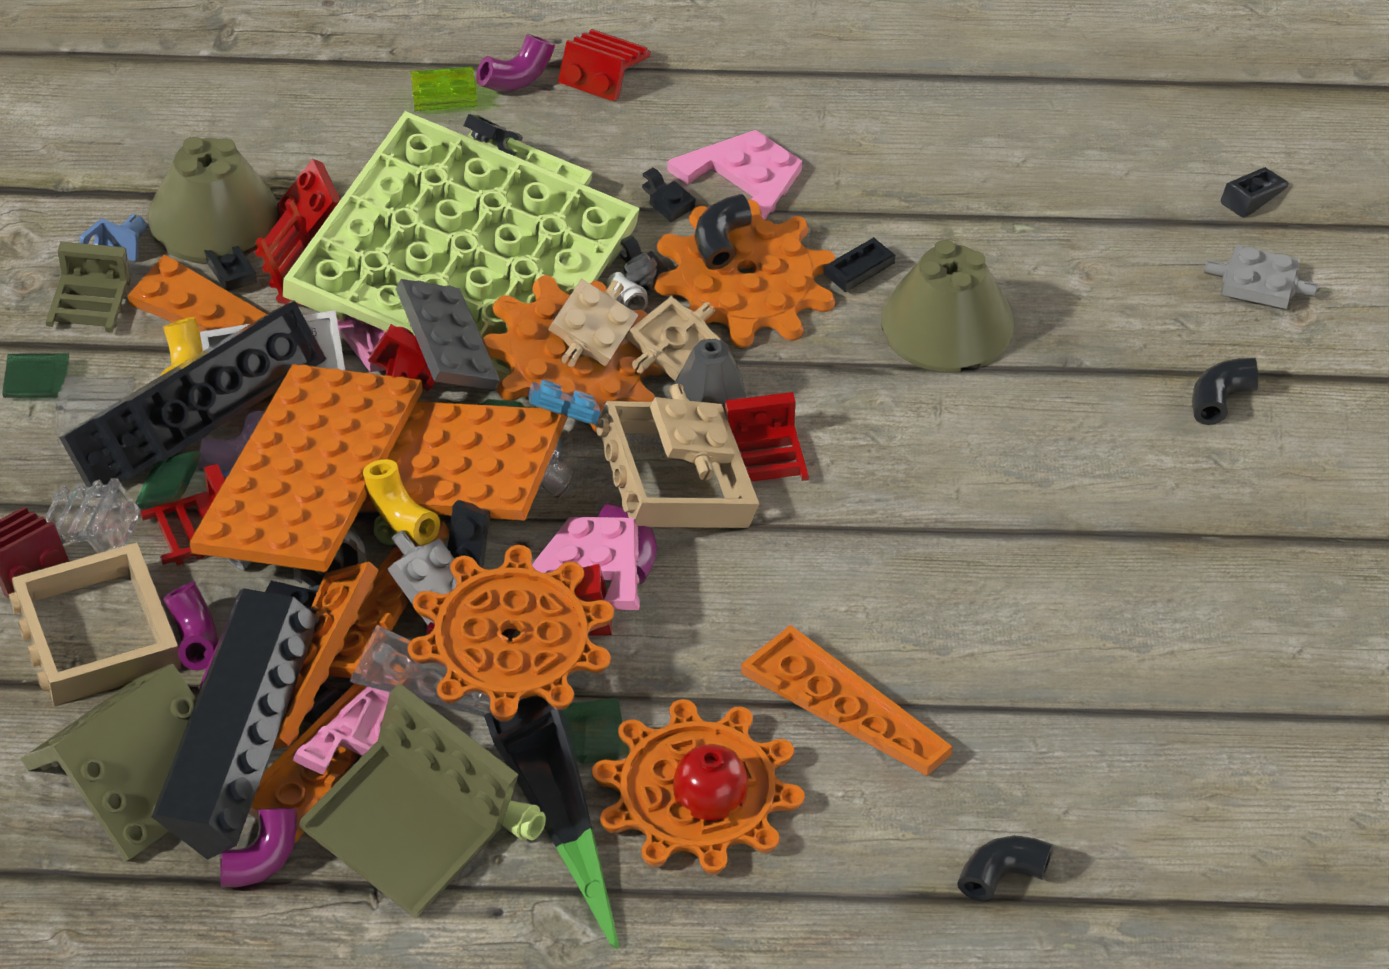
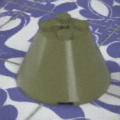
[148,137,279,263]
[881,240,1014,373]

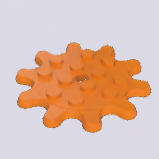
[654,199,836,348]
[482,275,665,433]
[407,545,614,722]
[592,699,805,875]

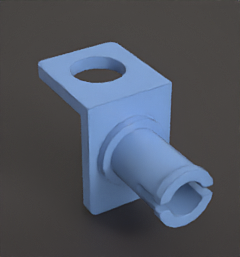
[79,214,147,261]

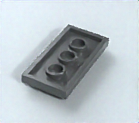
[396,279,500,390]

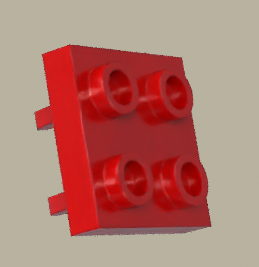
[277,159,341,247]
[368,324,436,392]

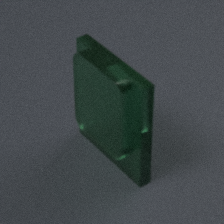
[2,353,70,398]
[134,451,201,511]
[562,698,629,764]

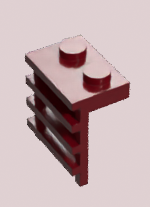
[0,506,70,599]

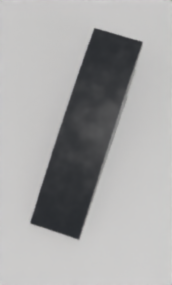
[59,300,327,498]

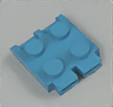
[528,380,601,425]

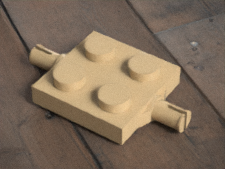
[548,278,638,367]
[626,296,721,381]
[650,384,735,480]

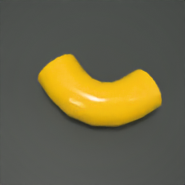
[161,317,203,376]
[363,459,440,545]

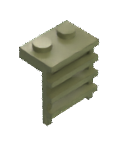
[46,241,131,333]

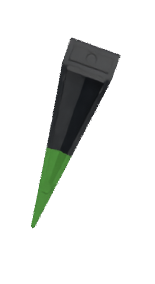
[484,696,619,949]

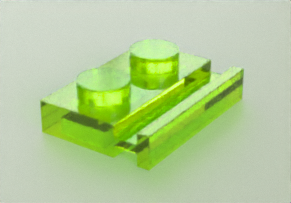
[410,67,478,112]

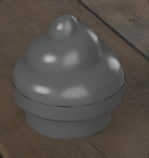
[624,253,657,288]

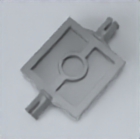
[1204,245,1318,309]
[387,530,457,625]

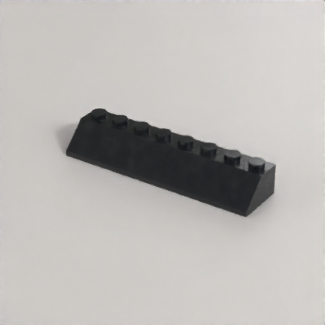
[151,588,320,860]

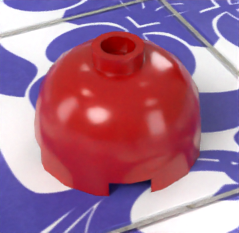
[673,744,748,821]

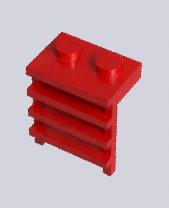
[558,29,651,101]
[255,199,311,305]
[725,392,809,482]
[140,464,228,566]

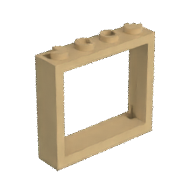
[596,401,759,528]
[9,542,182,706]

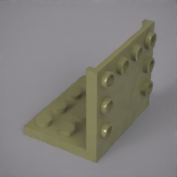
[20,664,197,861]
[299,683,519,919]

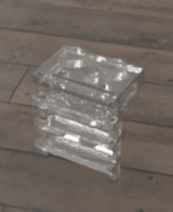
[55,377,136,446]
[45,478,141,554]

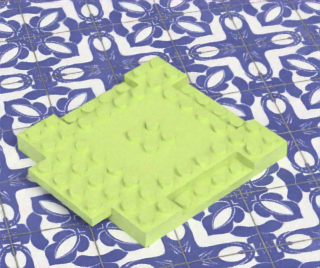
[283,111,639,400]

